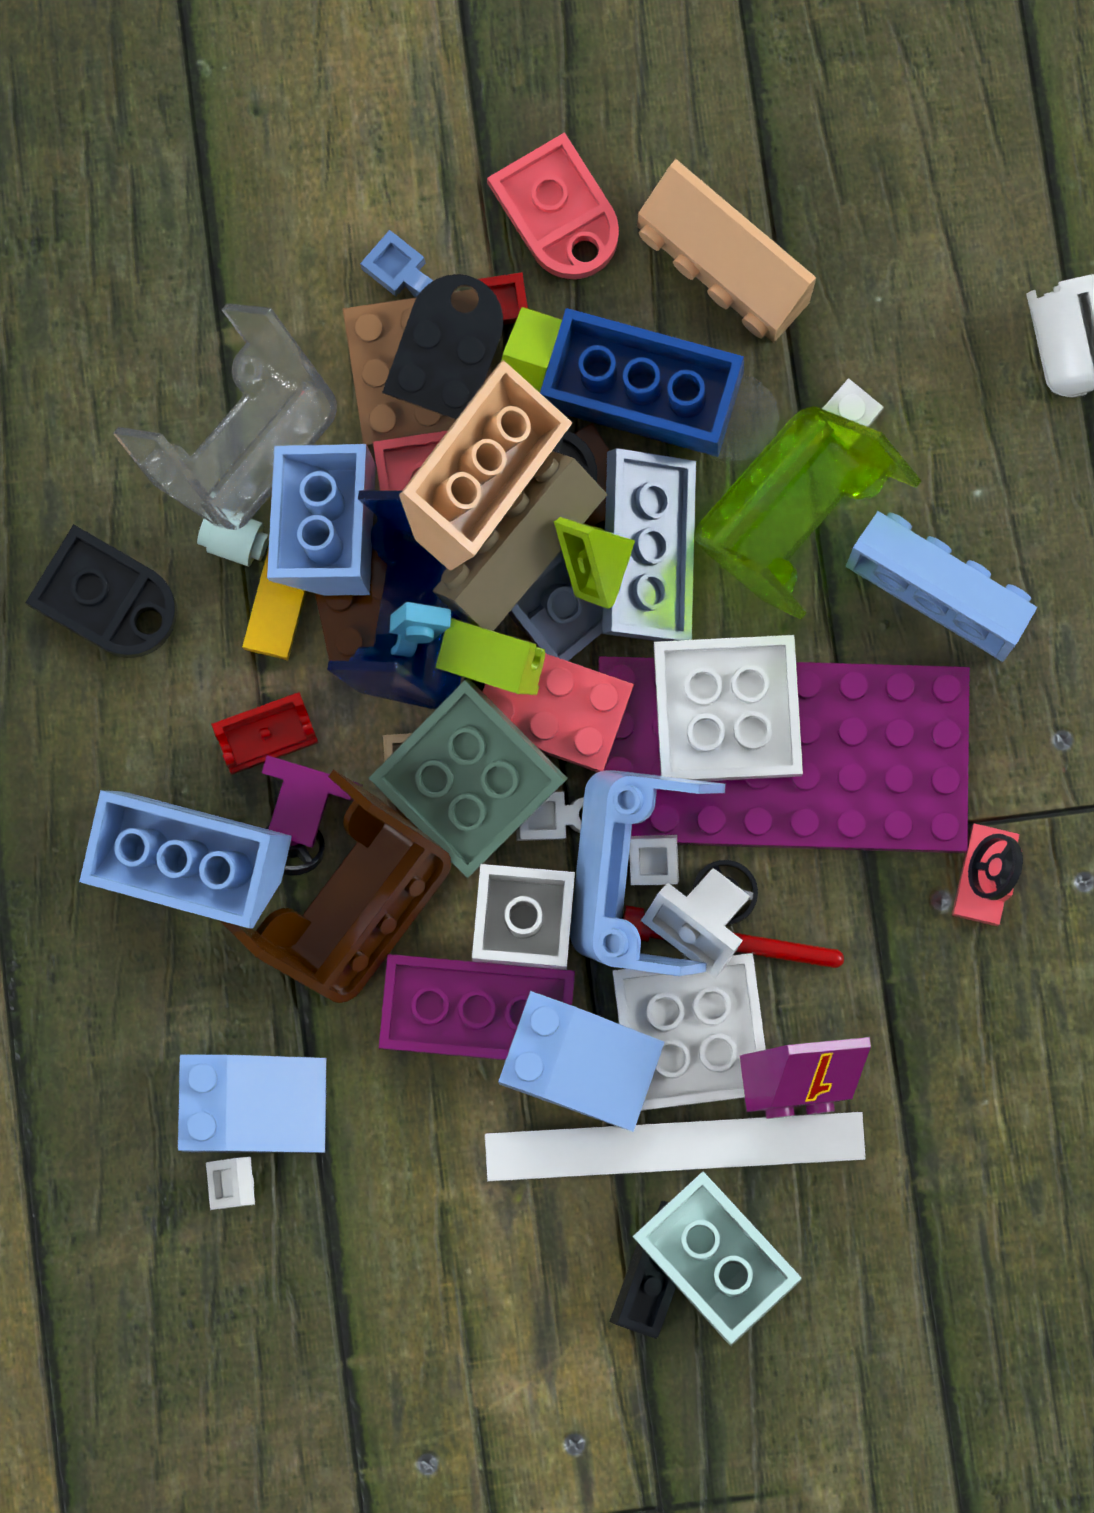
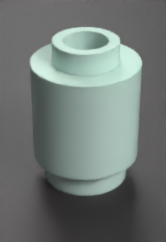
[197,509,269,567]

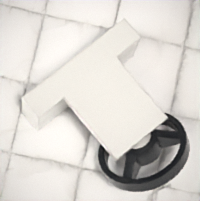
[641,860,758,978]

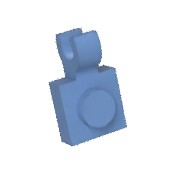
[360,230,433,298]

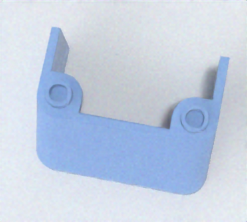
[570,770,725,976]

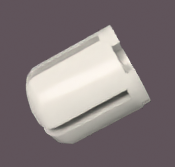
[1026,274,1094,398]

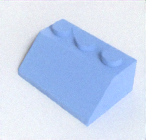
[267,444,376,596]

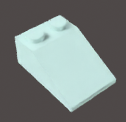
[633,1171,802,1346]

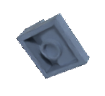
[508,550,603,661]

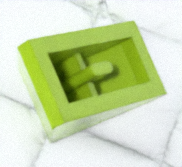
[501,307,562,393]
[554,517,635,609]

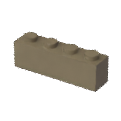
[433,451,608,631]

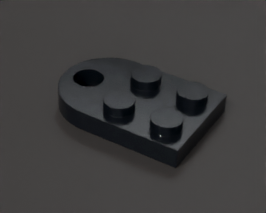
[382,274,503,420]
[25,524,177,658]

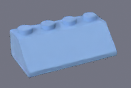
[845,511,1037,662]
[79,790,292,928]

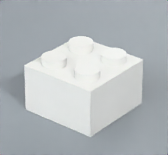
[472,864,575,970]

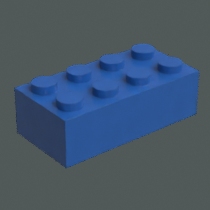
[540,308,744,457]

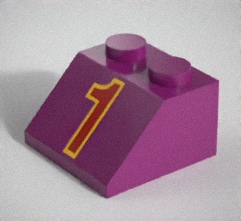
[739,1037,871,1119]

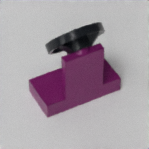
[262,755,363,876]

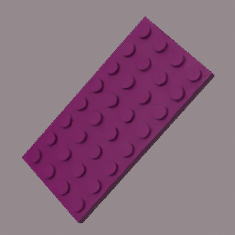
[595,656,970,853]

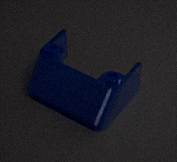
[327,490,462,709]

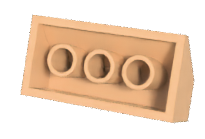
[637,159,816,343]
[399,360,572,571]

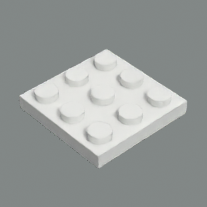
[654,635,803,781]
[612,953,766,1111]

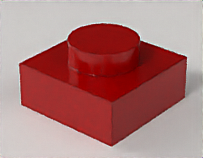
[478,272,528,325]

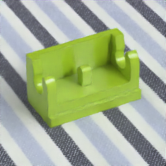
[435,618,545,695]

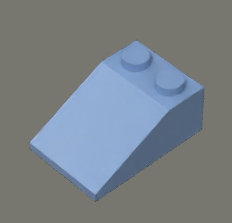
[498,991,665,1132]
[178,1055,327,1153]

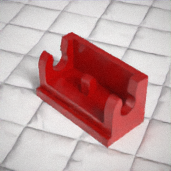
[211,692,319,775]

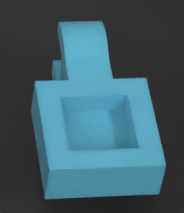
[389,602,451,657]

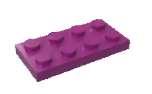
[379,954,575,1060]

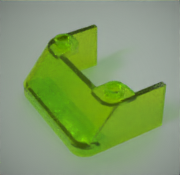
[694,406,922,620]

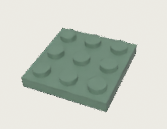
[369,678,568,878]

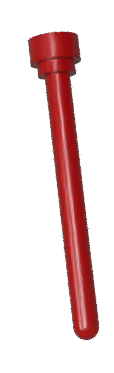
[623,905,844,968]

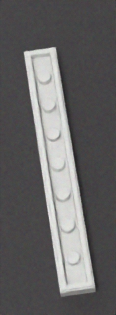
[485,1112,866,1182]

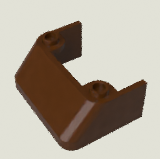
[220,769,451,1003]

